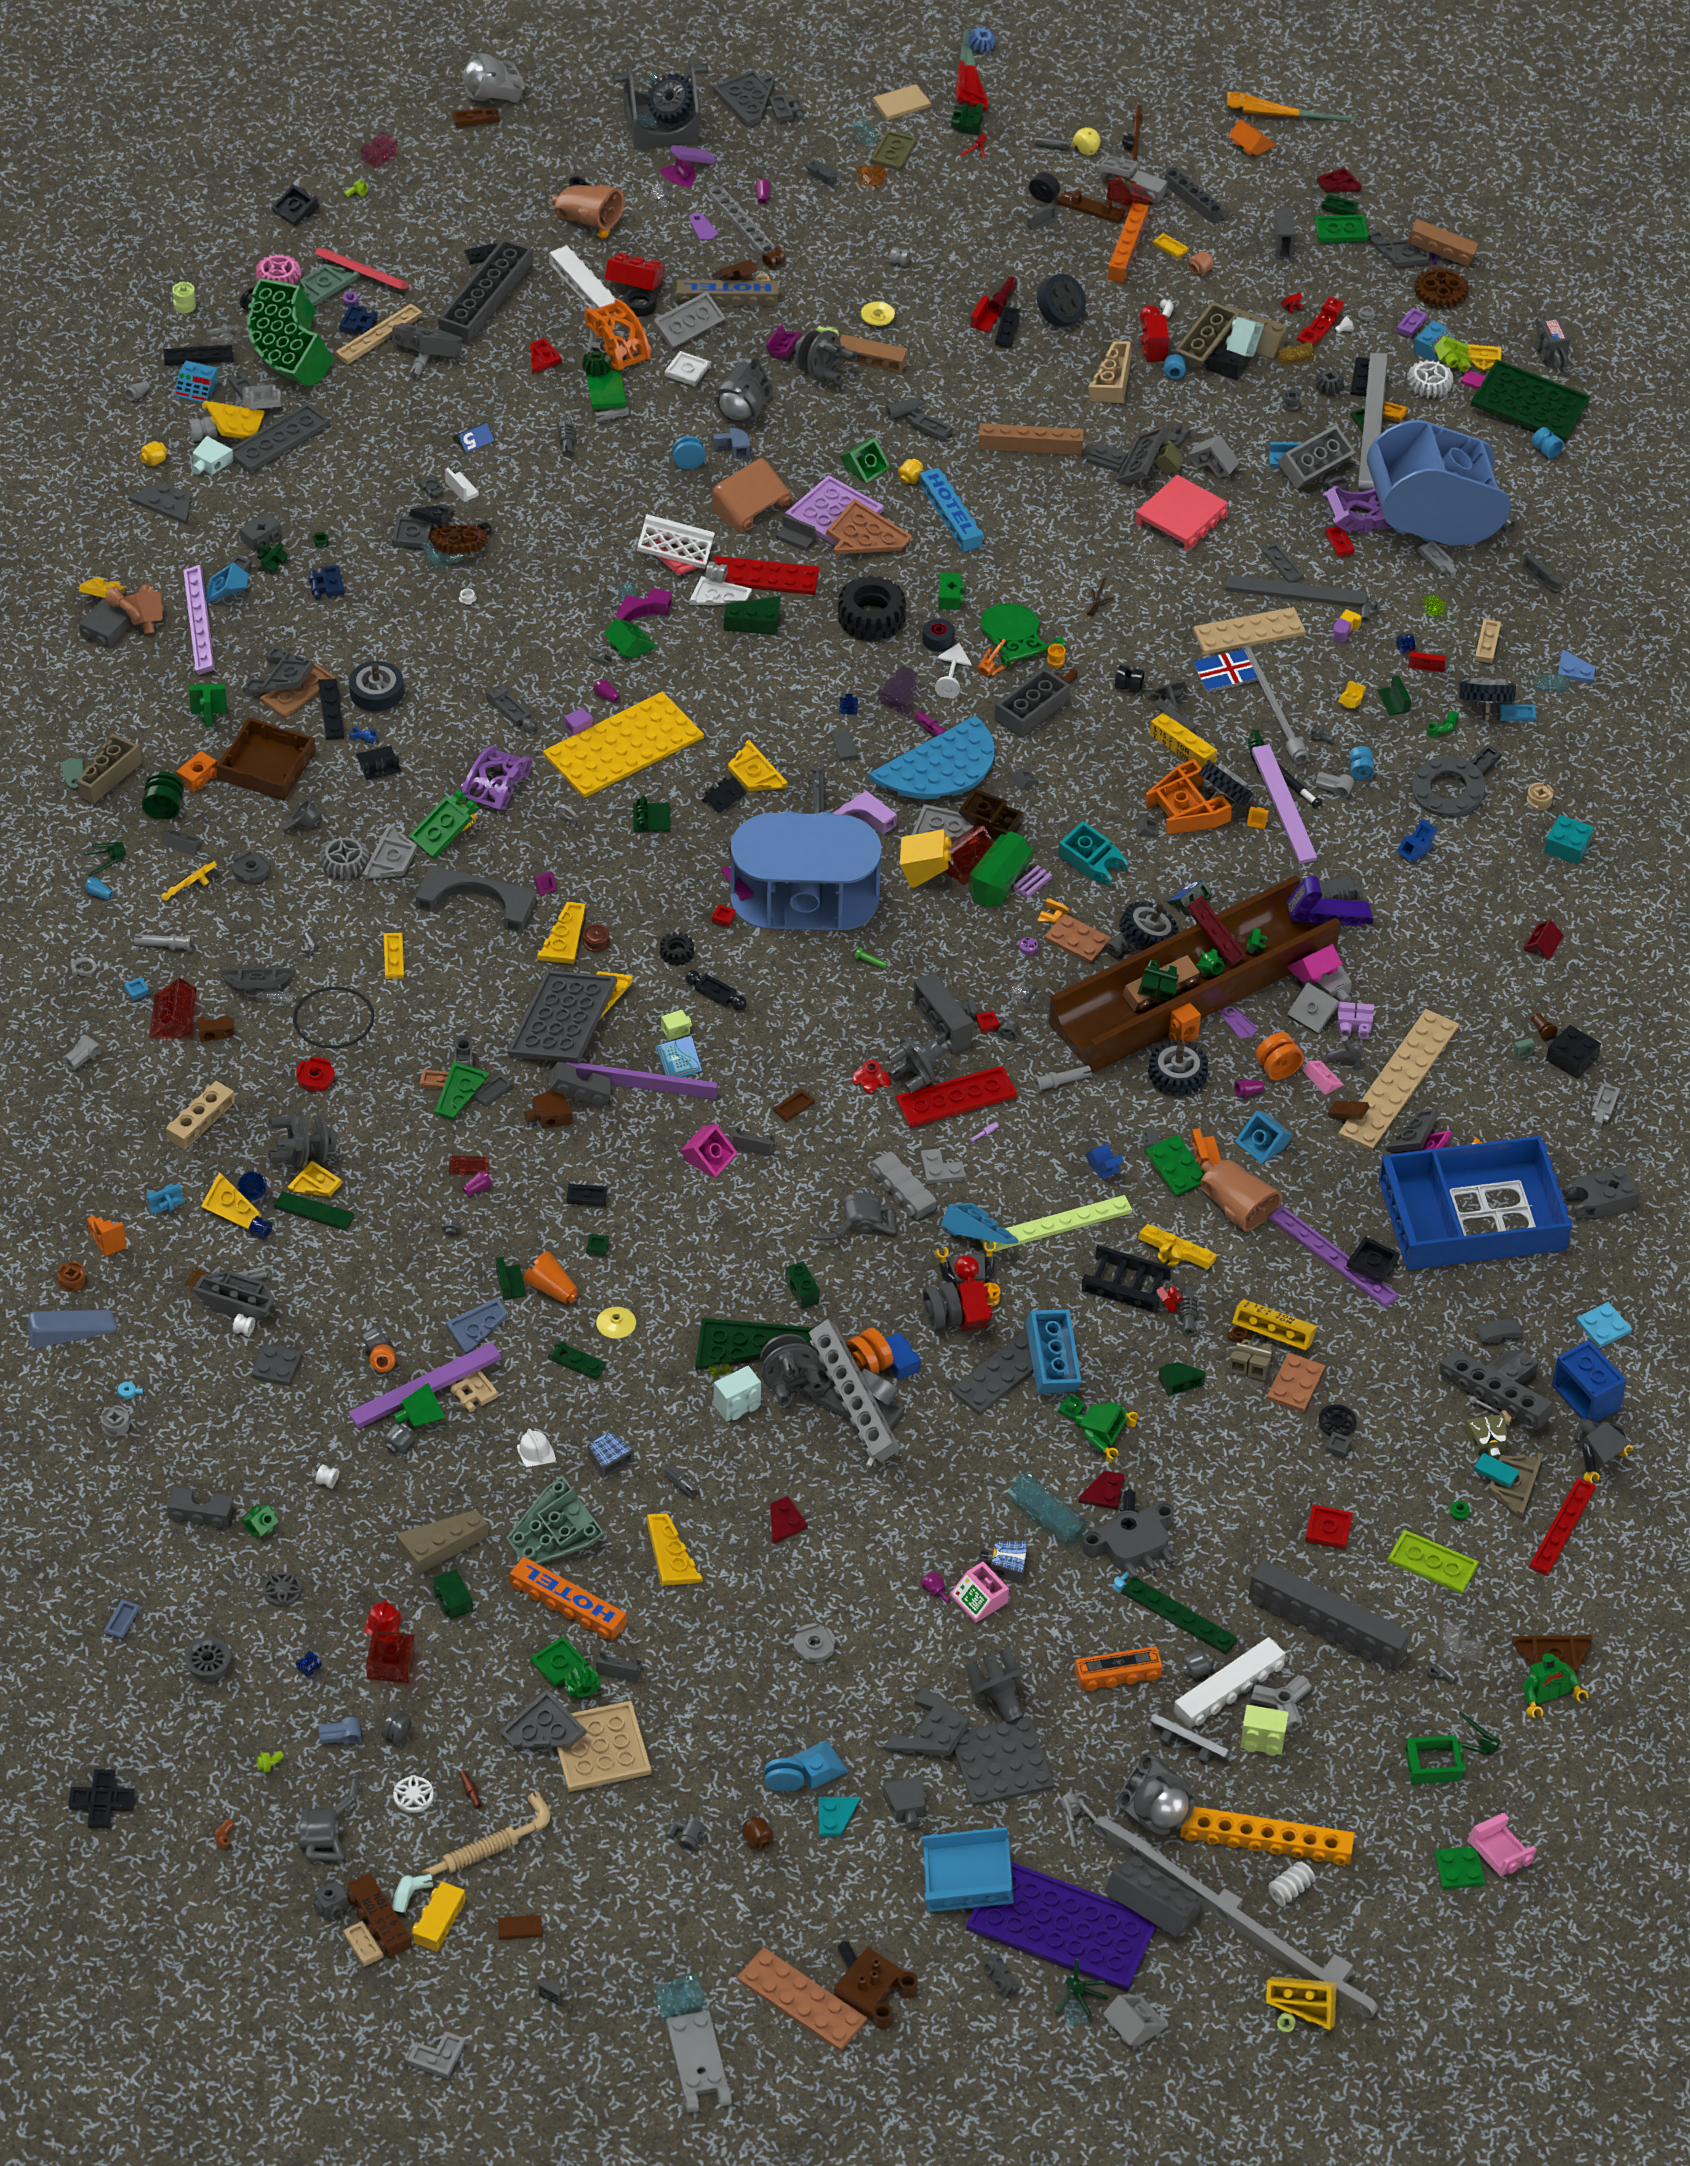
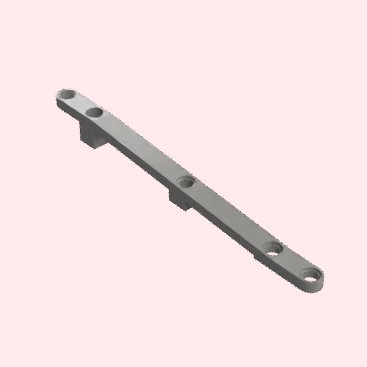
[1091,1816,1378,2018]

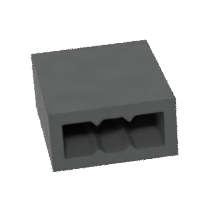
[1274,208,1295,259]
[79,598,133,648]

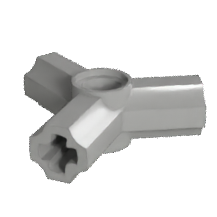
[1251,1675,1312,1732]

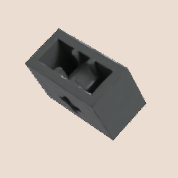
[240,513,281,551]

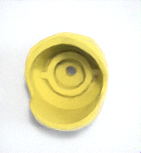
[1072,127,1100,156]

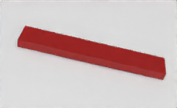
[1529,1478,1596,1576]

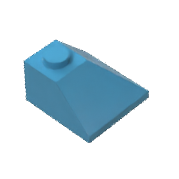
[206,562,249,604]
[790,1740,848,1790]

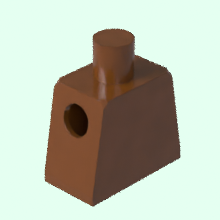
[524,1090,573,1129]

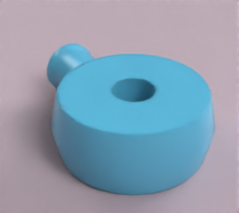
[117,1382,143,1400]

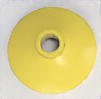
[861,302,895,326]
[596,1307,636,1339]

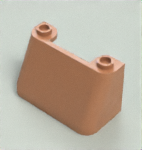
[712,458,792,533]

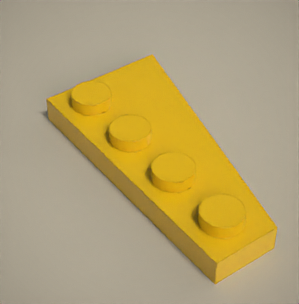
[646,1513,703,1586]

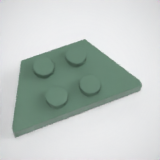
[300,264,359,307]

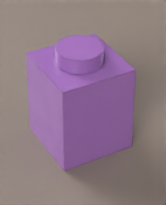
[564,708,593,736]

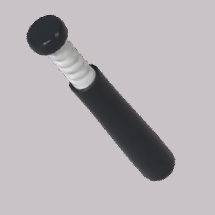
[1278,764,1322,809]

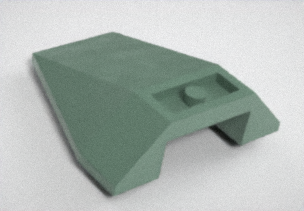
[506,1476,605,1565]

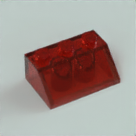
[944,825,994,885]
[149,977,197,1039]

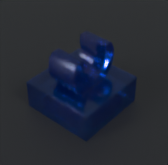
[839,694,858,715]

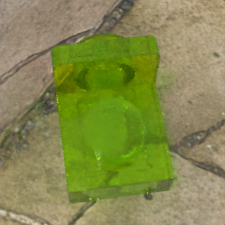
[1421,594,1446,615]

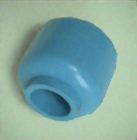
[1164,354,1186,380]

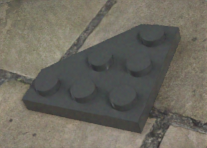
[500,1689,588,1748]

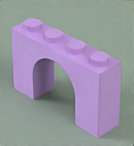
[832,791,897,834]

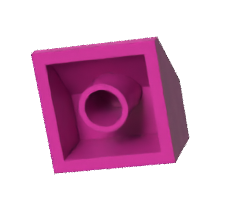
[1287,944,1342,983]
[680,1123,738,1178]

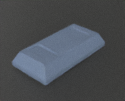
[103,1599,141,1639]

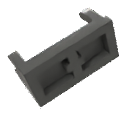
[733,1126,775,1157]
[596,1650,642,1683]

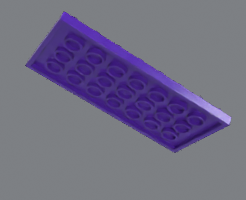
[966,1862,1157,1991]

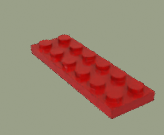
[713,556,819,595]
[896,1065,1017,1128]

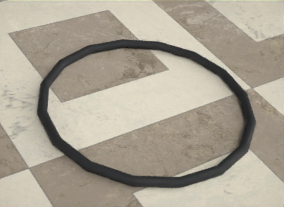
[293,987,374,1048]

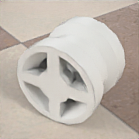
[233,1313,255,1337]
[316,1464,339,1489]

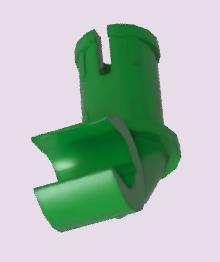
[1427,711,1459,738]

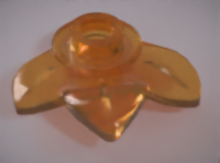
[856,165,886,187]

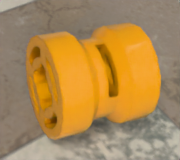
[1047,644,1066,668]

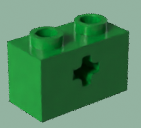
[938,572,964,610]

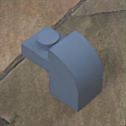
[713,428,750,458]

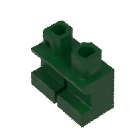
[951,102,984,135]
[1137,960,1179,1002]

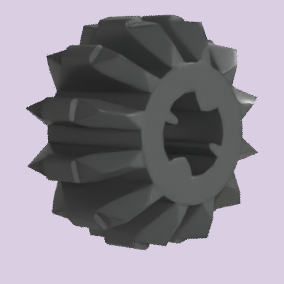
[1315,368,1344,396]

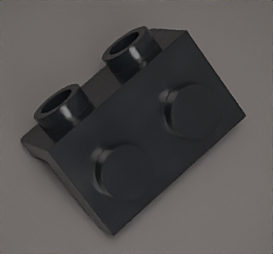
[702,776,747,814]

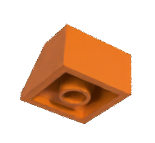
[1229,119,1277,156]

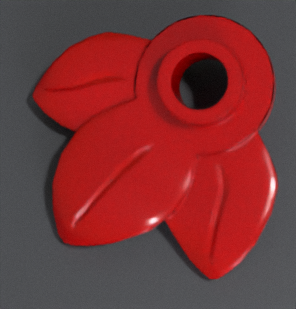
[852,1060,890,1095]

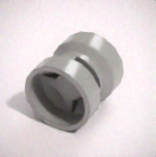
[889,247,910,267]
[705,561,728,582]

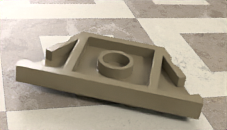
[1488,1453,1543,1518]

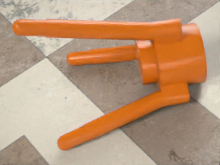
[977,639,1015,677]

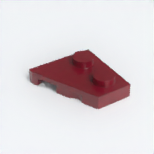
[1317,167,1362,192]

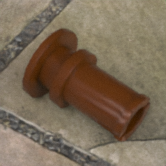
[1531,1013,1558,1041]

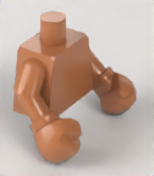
[105,584,164,634]

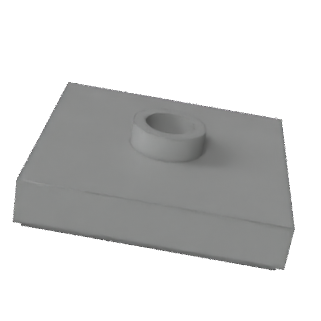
[1287,982,1340,1033]

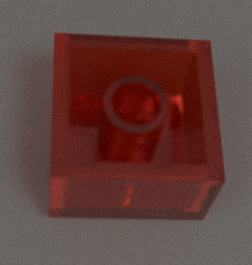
[366,1630,415,1683]

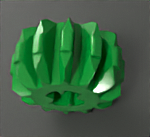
[564,1665,601,1699]

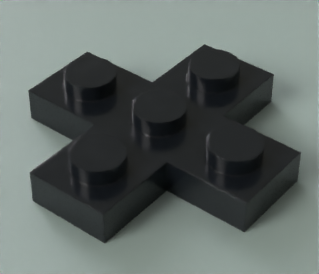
[68,1769,135,1829]

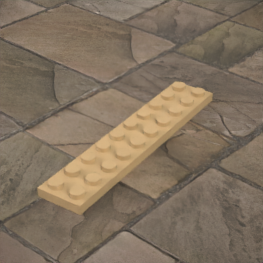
[1338,1009,1459,1152]

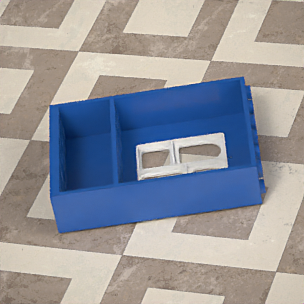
[1378,1136,1573,1270]

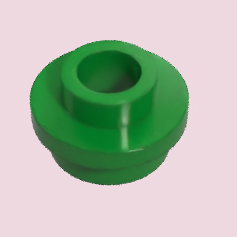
[1449,1501,1470,1520]

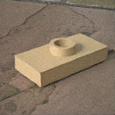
[343,1921,383,1967]

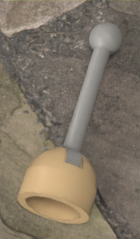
[1469,1396,1515,1426]

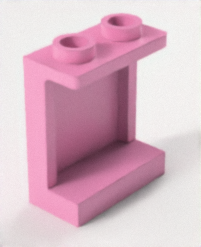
[1467,1813,1537,1876]

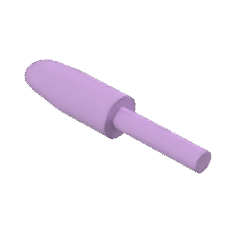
[970,1121,999,1142]

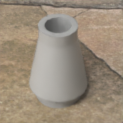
[124,381,150,401]

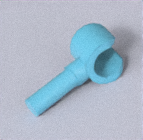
[1113,1571,1130,1593]

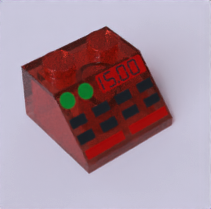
[1106,177,1153,206]

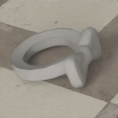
[554,800,577,823]
[70,957,97,978]

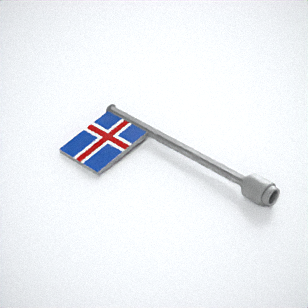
[1193,645,1309,764]

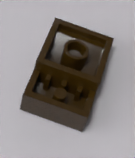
[959,789,1024,840]

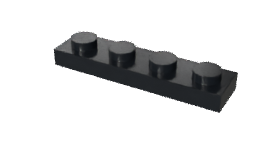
[164,345,233,365]
[318,679,344,740]

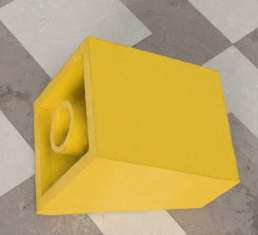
[900,829,952,888]

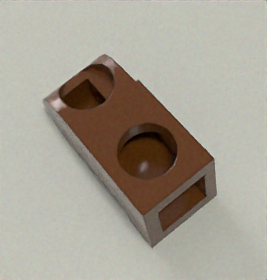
[197,1016,234,1042]

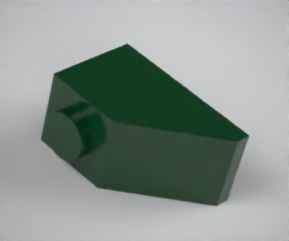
[1158,1362,1206,1397]

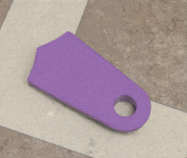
[690,213,718,240]
[1221,1007,1258,1039]

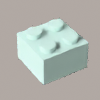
[1226,317,1264,357]
[714,1366,761,1422]

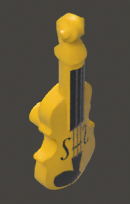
[161,860,217,901]

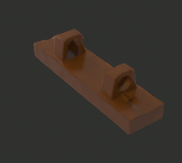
[1058,190,1125,224]

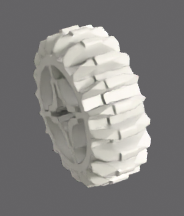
[1407,359,1453,399]

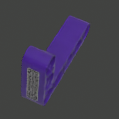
[1287,876,1374,926]

